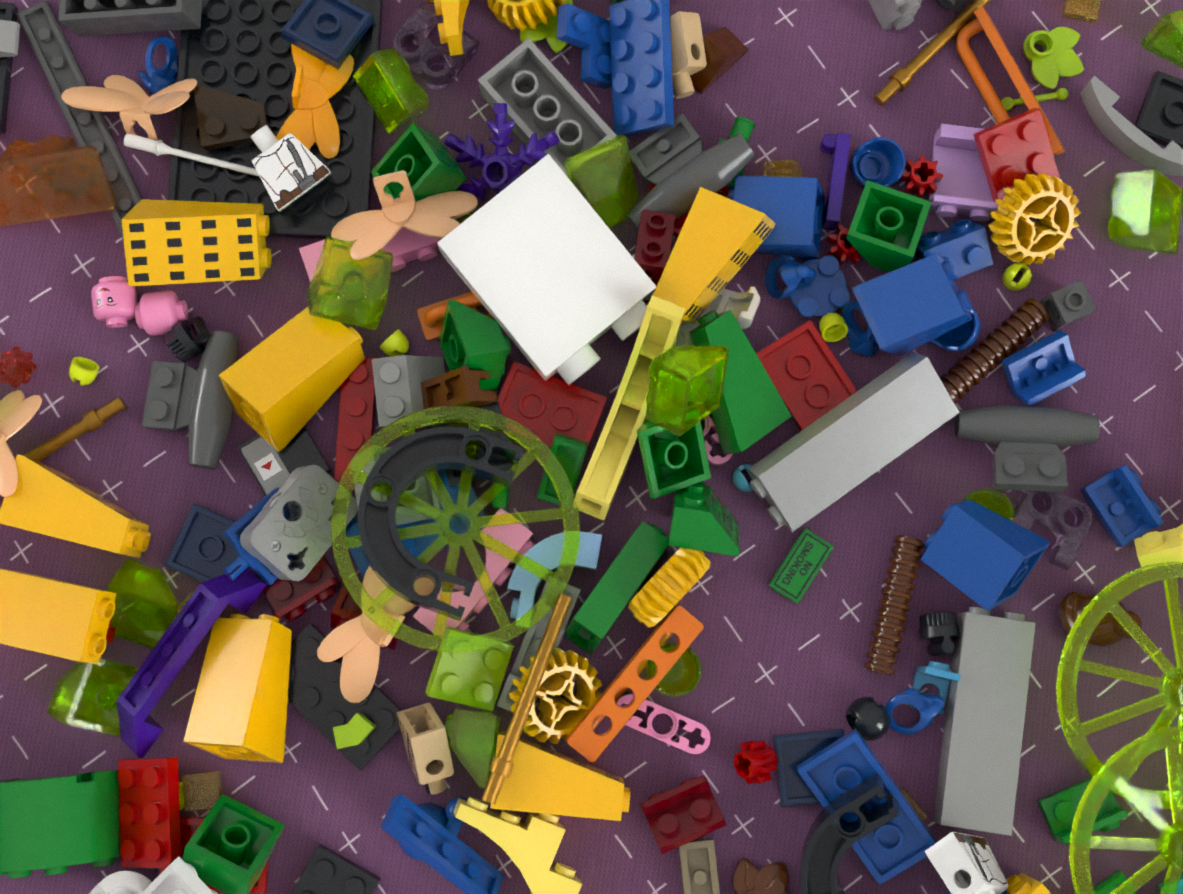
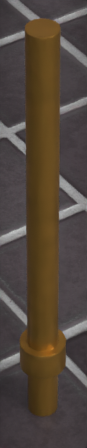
[873,0,991,106]
[23,396,127,461]
[481,593,572,805]

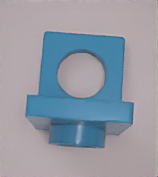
[908,661,961,714]

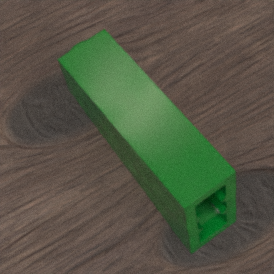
[689,310,792,455]
[563,521,669,656]

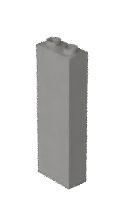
[747,352,960,531]
[933,607,1036,836]

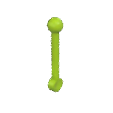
[1001,88,1069,111]

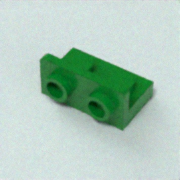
[1036,773,1128,846]

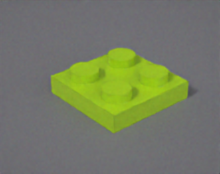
[425,626,514,711]

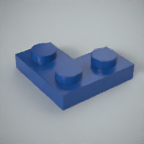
[557,3,612,89]

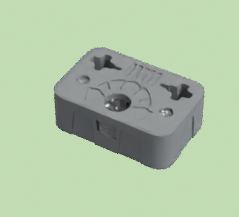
[240,465,358,581]

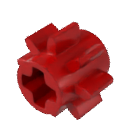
[899,155,943,198]
[826,223,859,266]
[734,740,778,784]

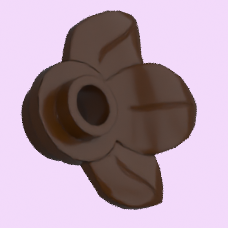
[732,858,790,894]

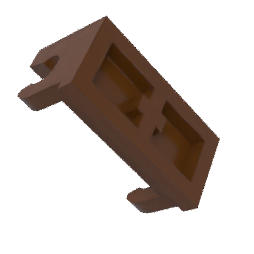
[421,366,497,417]

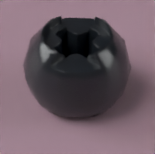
[846,697,890,741]

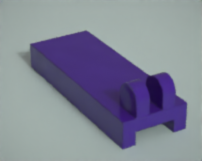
[820,133,851,231]

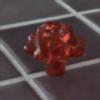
[0,346,36,388]

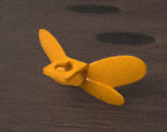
[276,44,354,159]

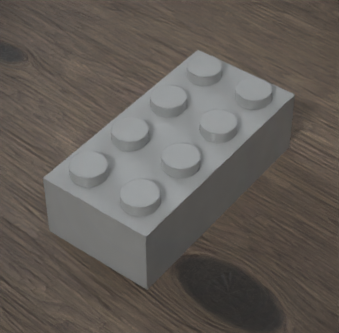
[478,38,617,184]

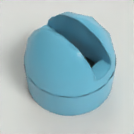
[732,464,753,492]

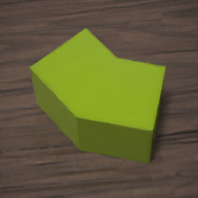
[333,712,376,749]

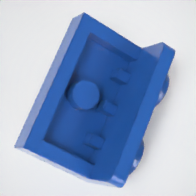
[915,219,993,279]
[1001,330,1087,406]
[1080,465,1164,548]

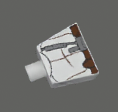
[250,125,331,212]
[925,832,1008,894]

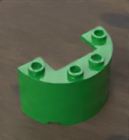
[0,769,121,878]

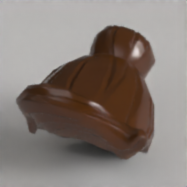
[1058,592,1142,647]

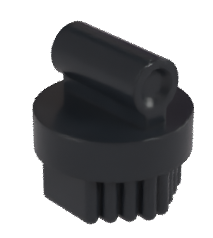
[163,316,211,363]
[919,611,960,656]

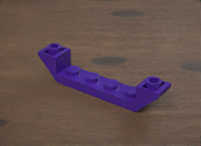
[117,568,267,759]

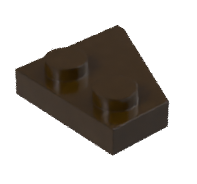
[194,84,269,150]

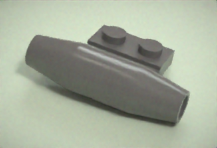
[628,113,755,229]
[142,331,238,470]
[955,405,1100,492]

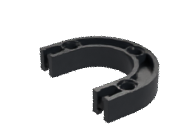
[358,427,524,621]
[800,773,899,894]

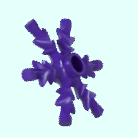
[444,103,560,201]

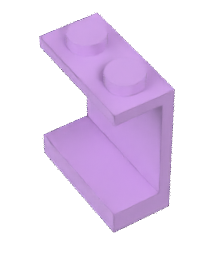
[928,124,999,222]

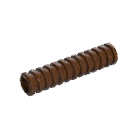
[940,298,1049,404]
[864,535,924,676]

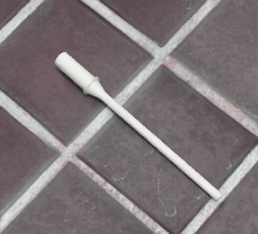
[124,133,260,177]

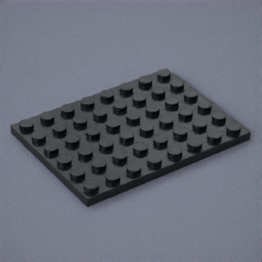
[168,0,383,239]

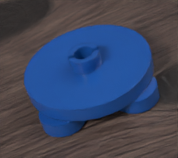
[789,255,850,318]

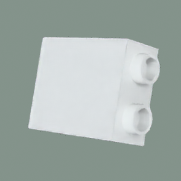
[437,154,656,385]

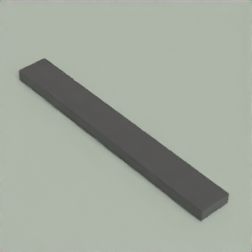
[16,0,143,240]

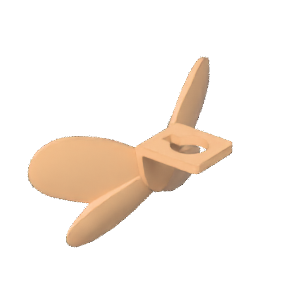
[61,75,197,141]
[331,170,478,260]
[0,390,42,497]
[317,566,434,703]

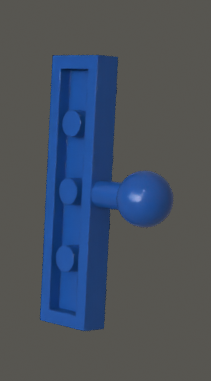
[381,794,504,894]

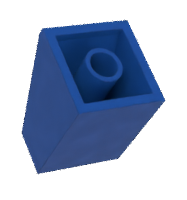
[728,176,825,260]
[852,254,973,357]
[920,499,1050,611]

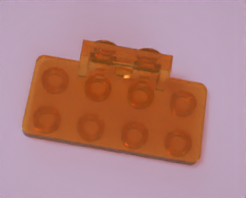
[0,134,116,226]

